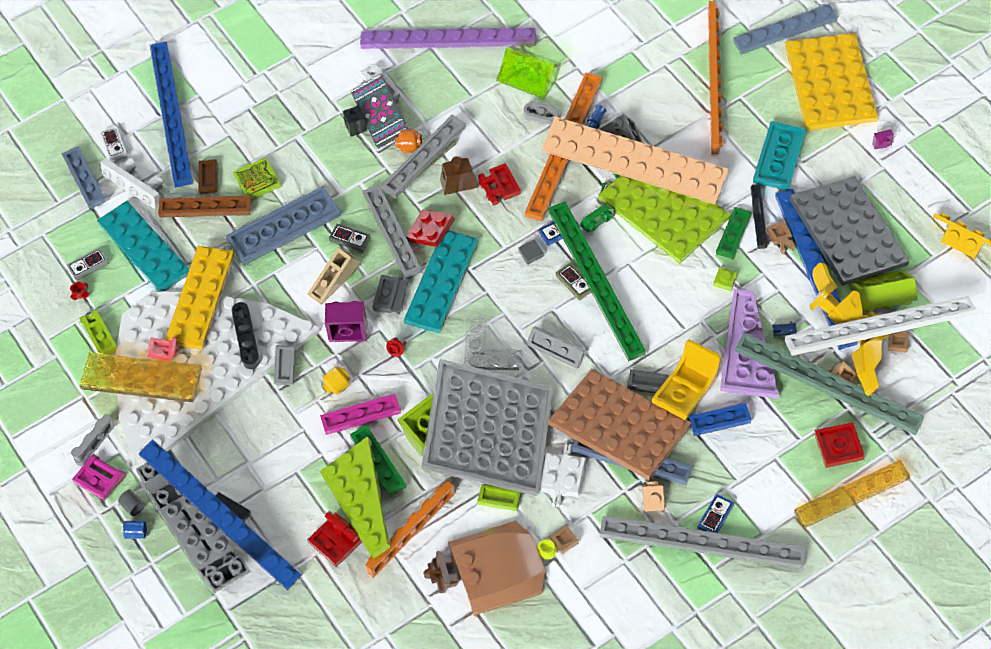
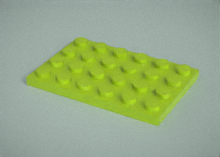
[598,176,731,264]

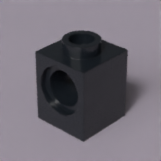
[342,105,367,137]

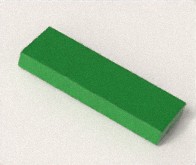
[716,207,752,260]

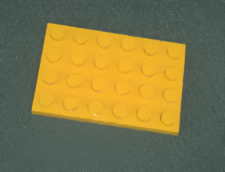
[785,33,878,131]

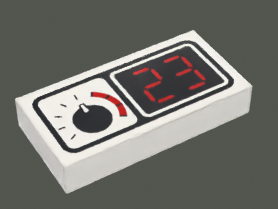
[100,126,127,162]

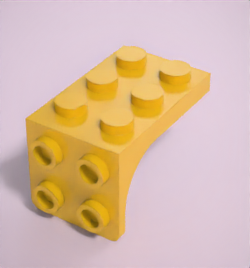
[652,339,722,420]

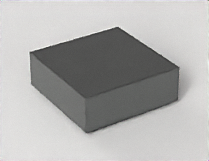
[518,240,544,265]

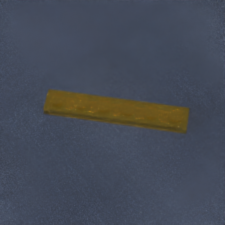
[794,460,911,528]

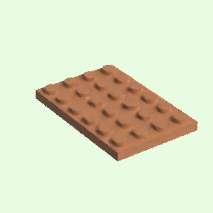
[548,369,691,480]

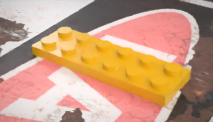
[165,245,235,350]

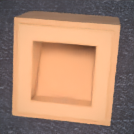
[831,362,857,383]

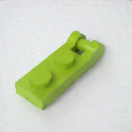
[79,309,118,358]

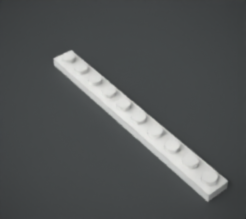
[785,295,977,356]

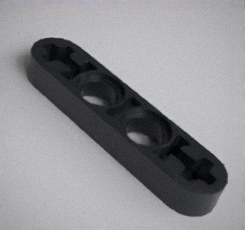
[232,302,260,369]

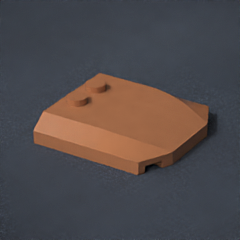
[448,520,545,616]

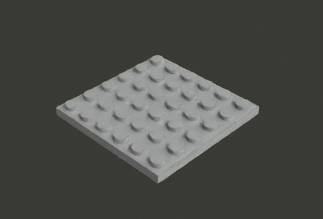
[421,359,553,496]

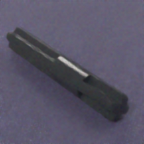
[750,184,768,249]

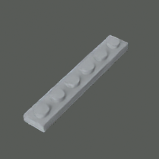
[381,114,466,199]
[362,185,422,279]

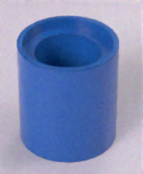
[123,521,147,539]

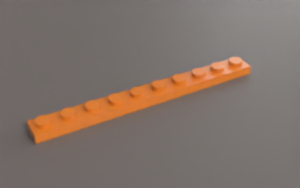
[708,1,723,154]
[525,72,602,221]

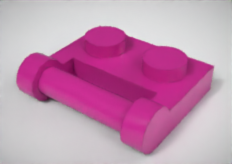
[72,454,126,501]

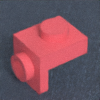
[147,337,178,362]

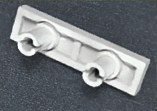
[101,158,163,209]

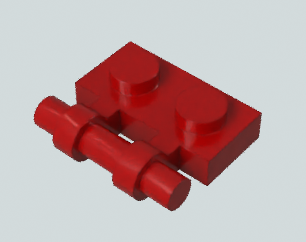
[478,163,521,205]

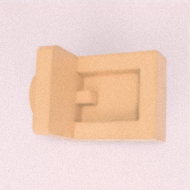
[642,481,665,511]

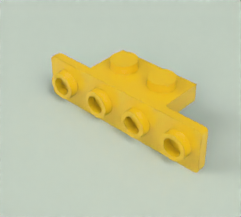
[933,213,991,259]

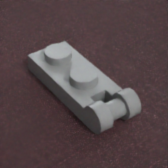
[71,414,115,466]

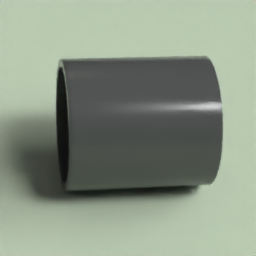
[118,490,145,516]

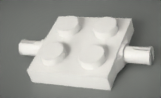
[539,444,586,507]

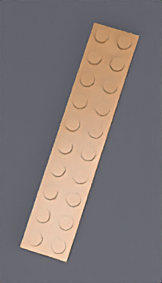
[542,117,729,205]

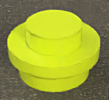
[537,539,557,560]

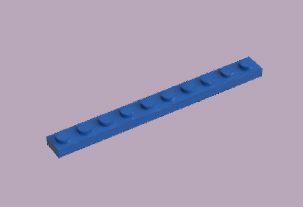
[150,41,193,188]
[775,189,858,350]
[138,439,302,591]

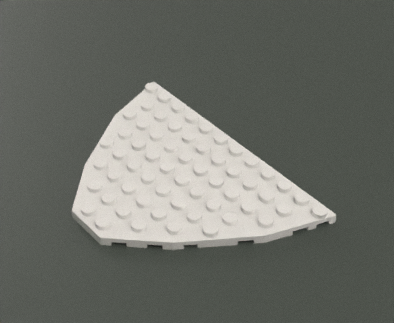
[115,292,320,467]

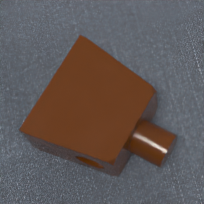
[440,156,478,195]

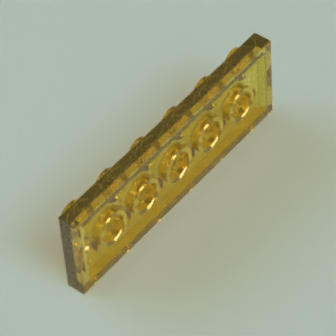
[79,352,202,402]

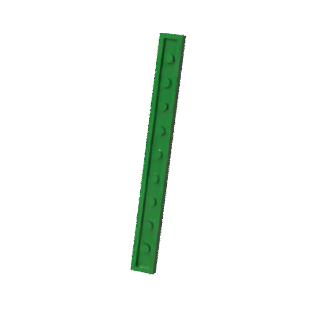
[548,202,646,362]

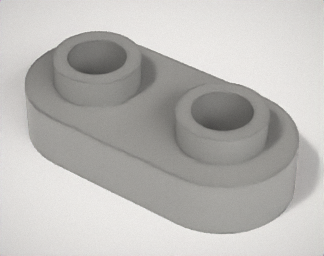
[523,102,559,125]

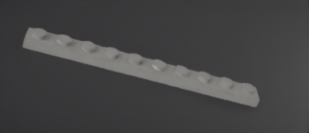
[600,515,806,569]

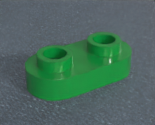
[580,204,614,232]

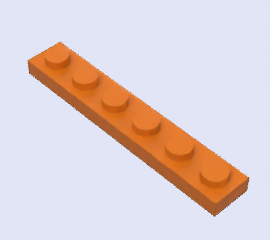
[365,481,455,578]

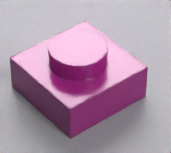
[872,129,894,150]

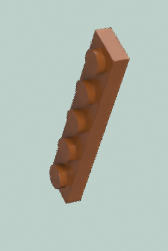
[158,196,252,218]

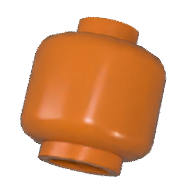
[395,129,423,154]

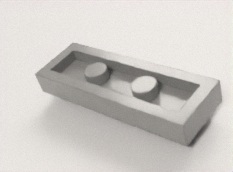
[526,326,586,369]

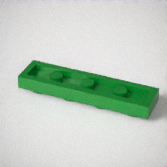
[350,425,407,497]

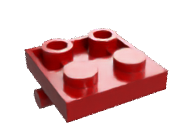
[307,511,362,567]

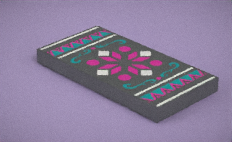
[351,74,409,149]

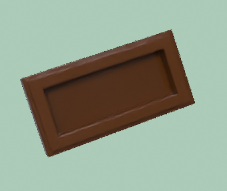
[199,159,218,194]

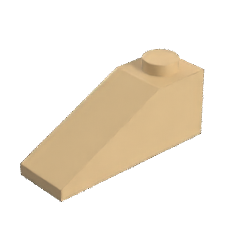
[307,248,361,305]

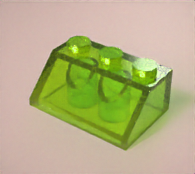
[496,46,561,99]

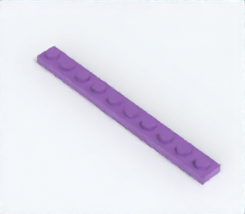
[360,28,536,49]

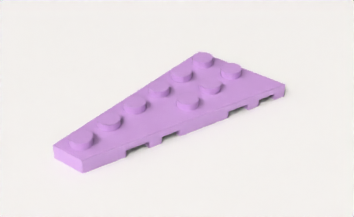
[720,289,779,399]

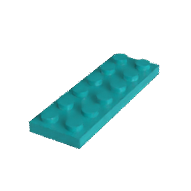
[97,200,189,292]
[404,230,479,334]

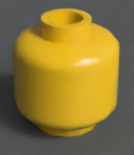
[322,366,351,395]

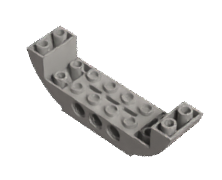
[136,449,250,594]

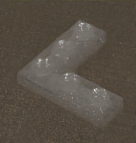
[464,316,523,370]

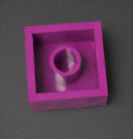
[324,301,367,342]

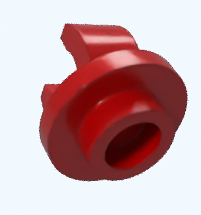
[386,337,407,357]

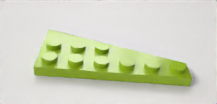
[319,436,390,559]

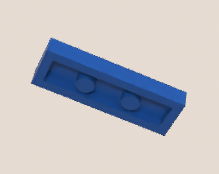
[688,403,752,436]

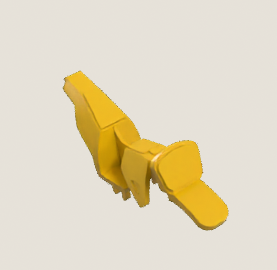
[809,263,891,396]

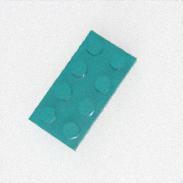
[753,121,806,190]

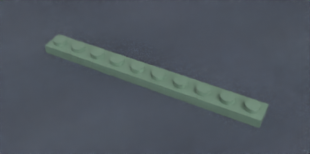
[735,333,925,436]

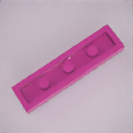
[320,394,401,435]

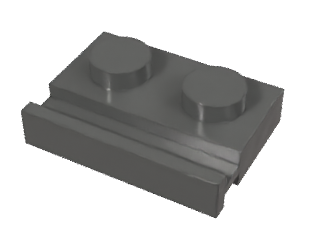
[372,275,408,314]

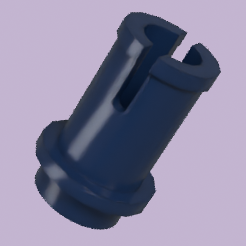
[772,321,797,337]

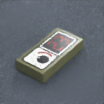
[556,263,591,301]

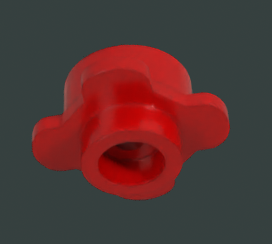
[70,281,89,300]

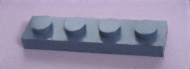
[62,146,106,209]

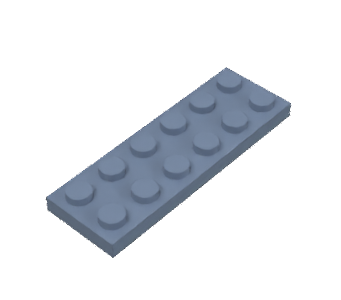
[226,186,342,266]

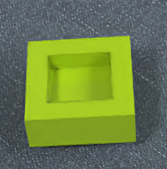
[713,267,737,291]

